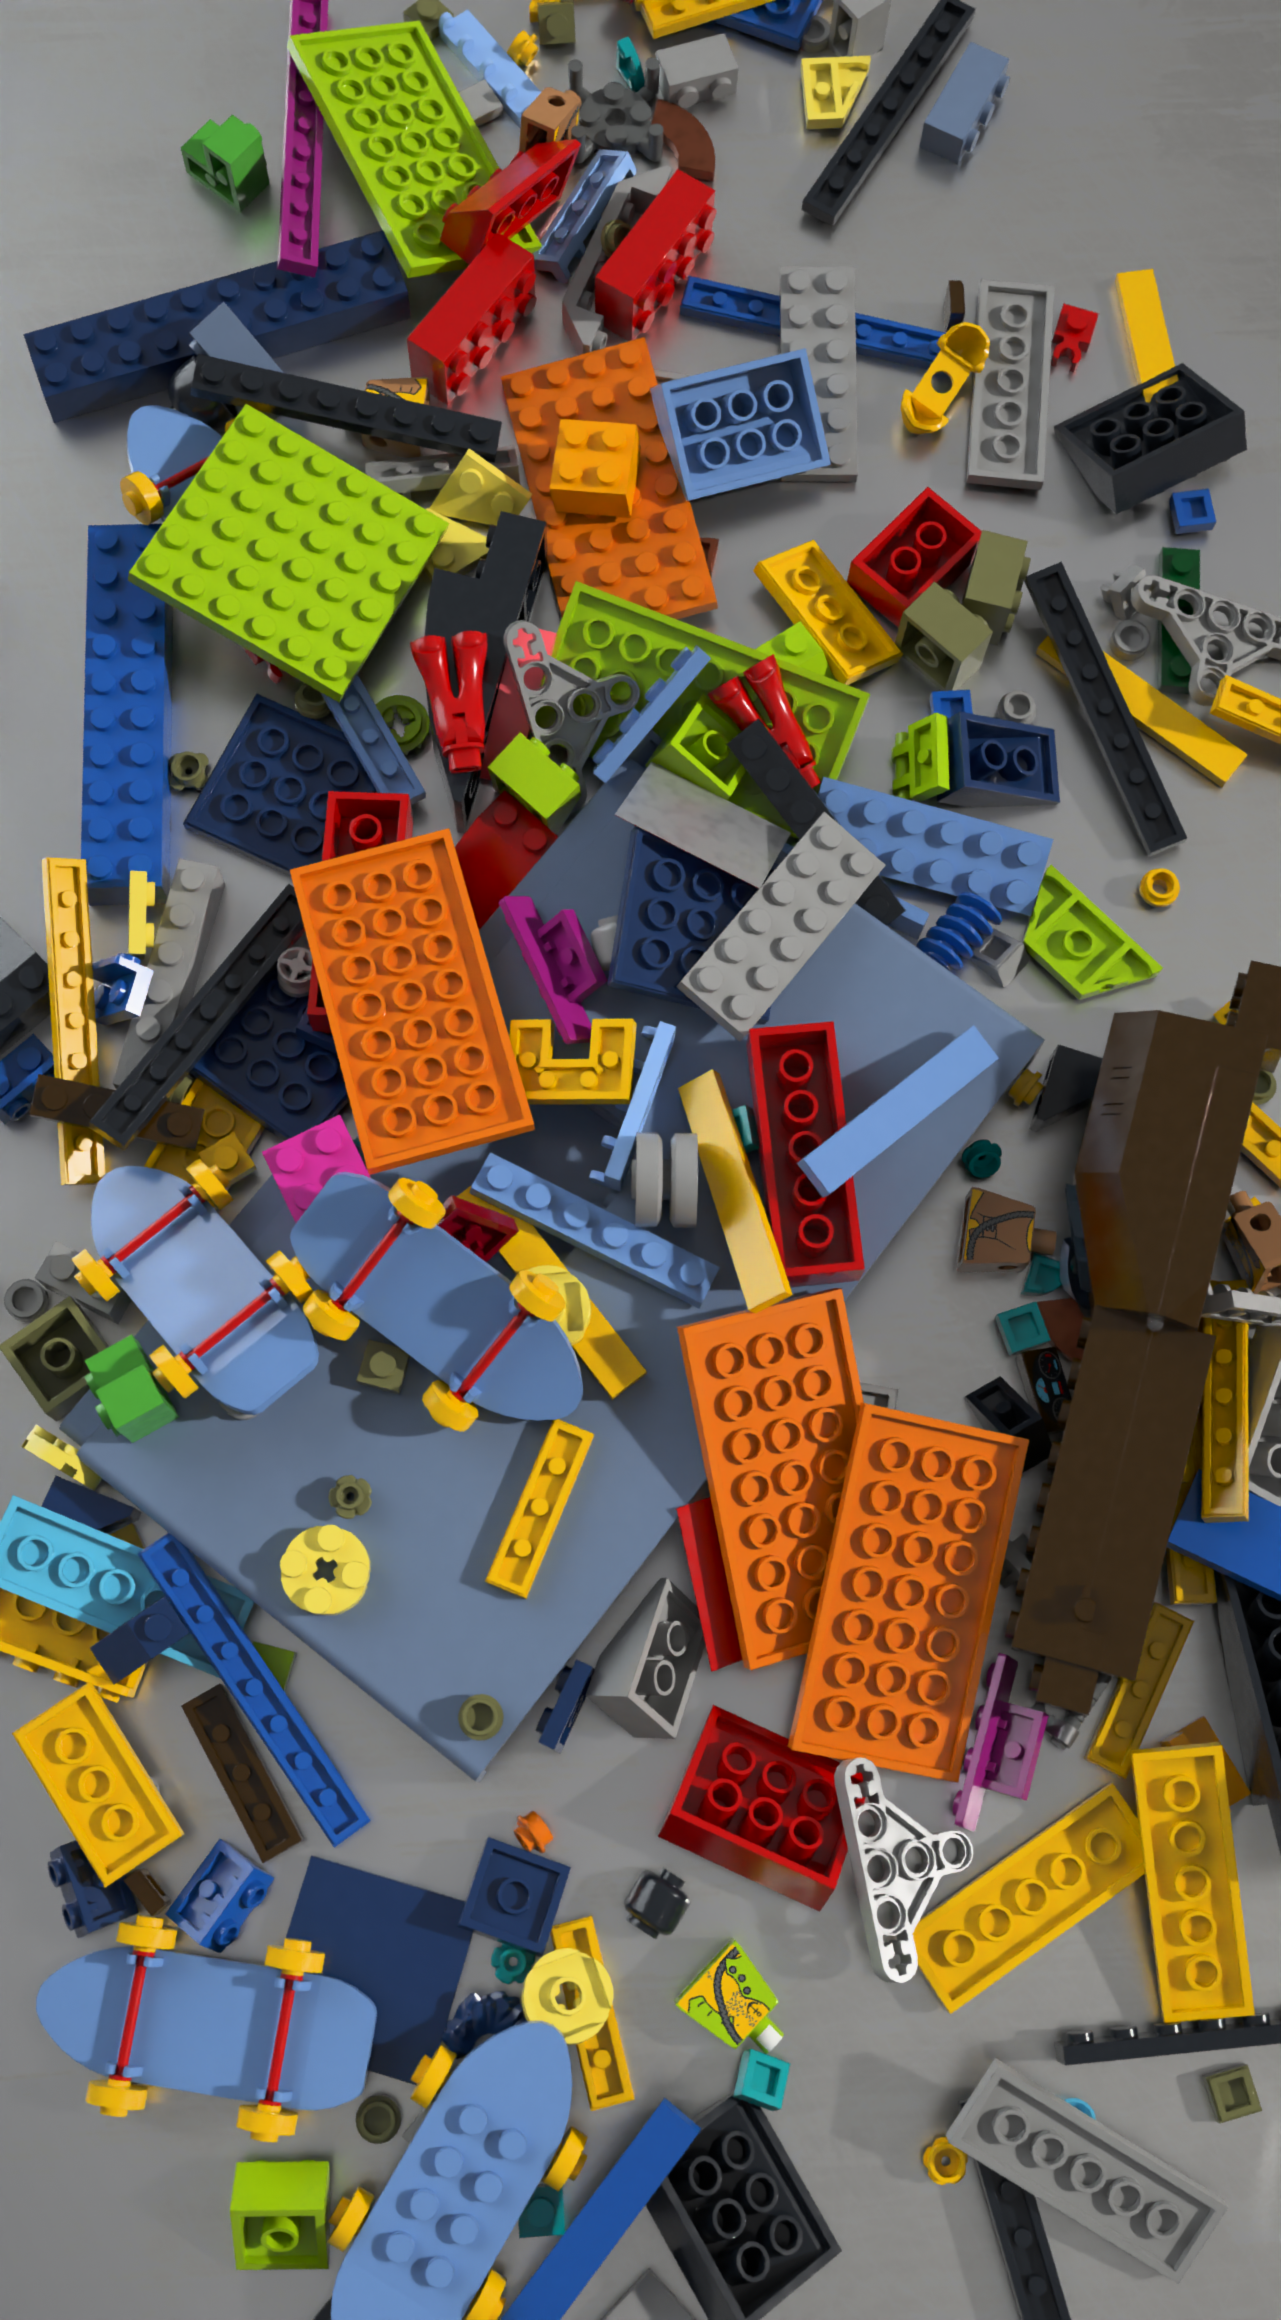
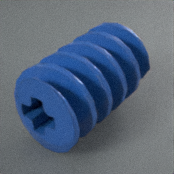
[916,892,1002,972]

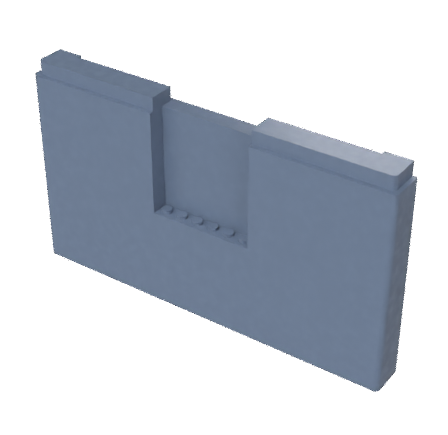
[59,757,1045,1782]

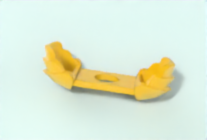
[901,322,990,434]

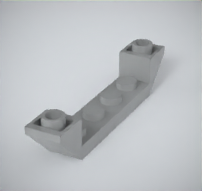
[562,165,673,355]

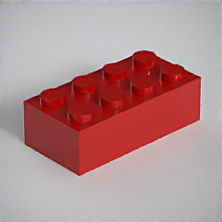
[595,169,717,341]
[407,232,537,406]

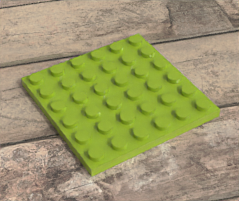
[128,404,449,702]

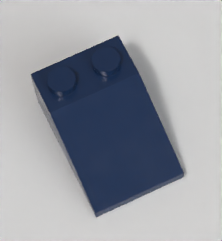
[937,712,1060,807]

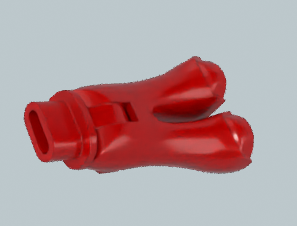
[410,631,488,774]
[707,654,821,788]

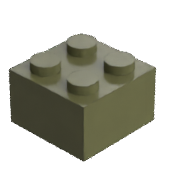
[961,530,1031,646]
[895,582,993,691]
[0,1296,109,1422]

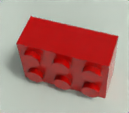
[847,487,982,628]

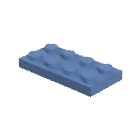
[592,645,711,783]

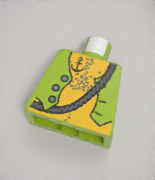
[674,1938,784,2054]

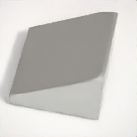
[970,928,1029,987]

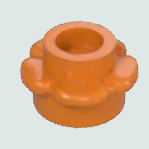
[513,1811,553,1853]

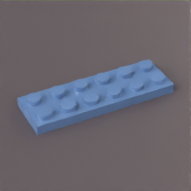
[818,777,1054,916]

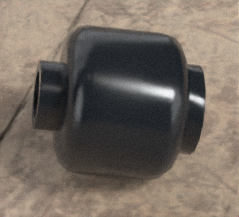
[624,1867,690,1939]

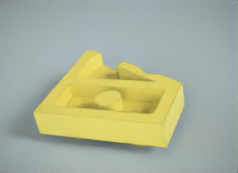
[800,56,871,129]
[429,449,532,525]
[423,508,489,581]
[128,871,155,959]

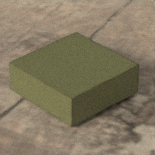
[1202,2063,1262,2124]

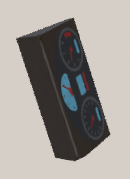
[1015,1347,1072,1435]

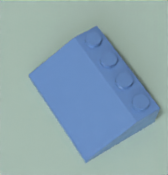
[650,348,831,501]

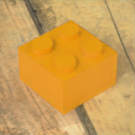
[549,419,641,518]

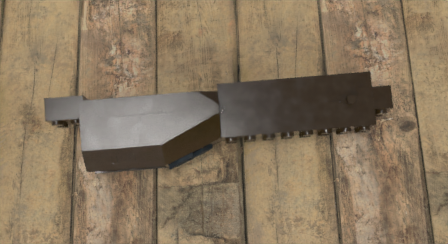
[1005,960,1281,1715]

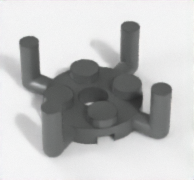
[568,58,664,164]

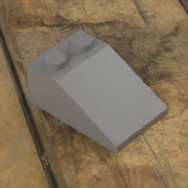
[586,1578,705,1739]

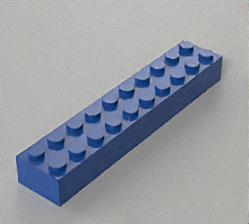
[81,524,173,906]

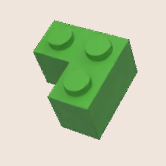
[181,114,270,213]
[84,1334,179,1443]

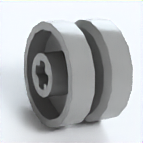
[631,1132,698,1228]

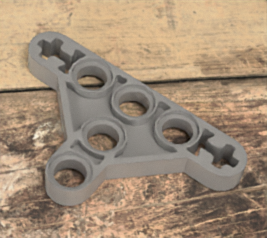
[1130,575,1281,706]
[503,620,640,811]
[834,1758,973,1983]

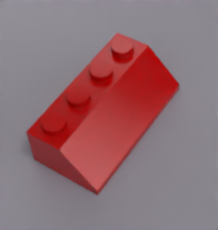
[440,139,581,264]

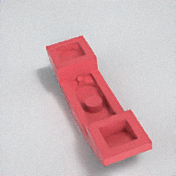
[480,628,557,780]

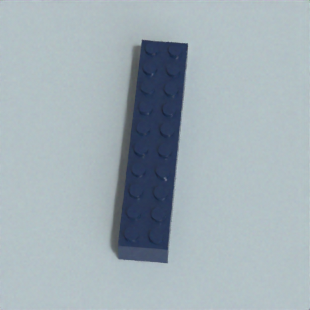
[23,230,411,423]

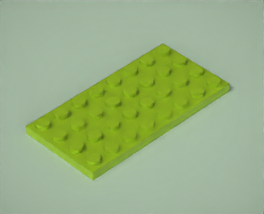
[287,21,542,278]
[530,581,870,839]

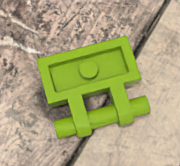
[891,712,949,802]

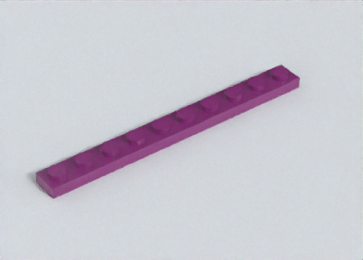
[277,0,328,278]

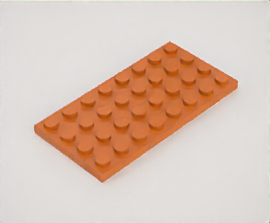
[500,337,718,619]
[290,828,535,1175]
[677,1288,864,1670]
[788,1402,1029,1783]

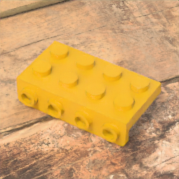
[0,1588,148,1703]

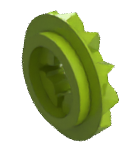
[375,695,430,755]

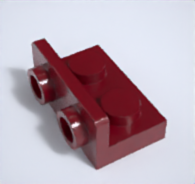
[437,1195,519,1263]

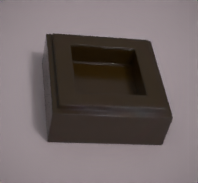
[943,280,965,333]
[124,1869,171,1916]

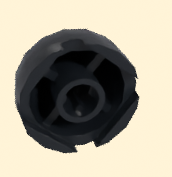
[168,355,239,434]

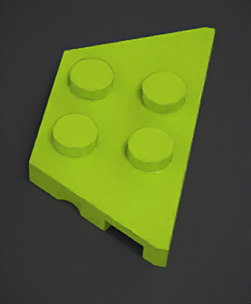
[1022,865,1163,1000]

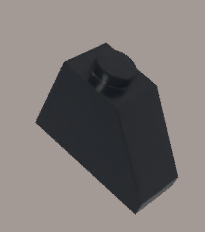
[1029,1044,1103,1132]
[965,1376,1052,1473]

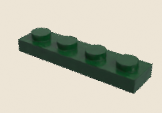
[1157,547,1200,694]

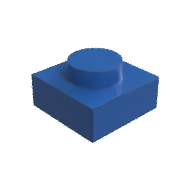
[1169,489,1216,534]
[930,690,973,719]

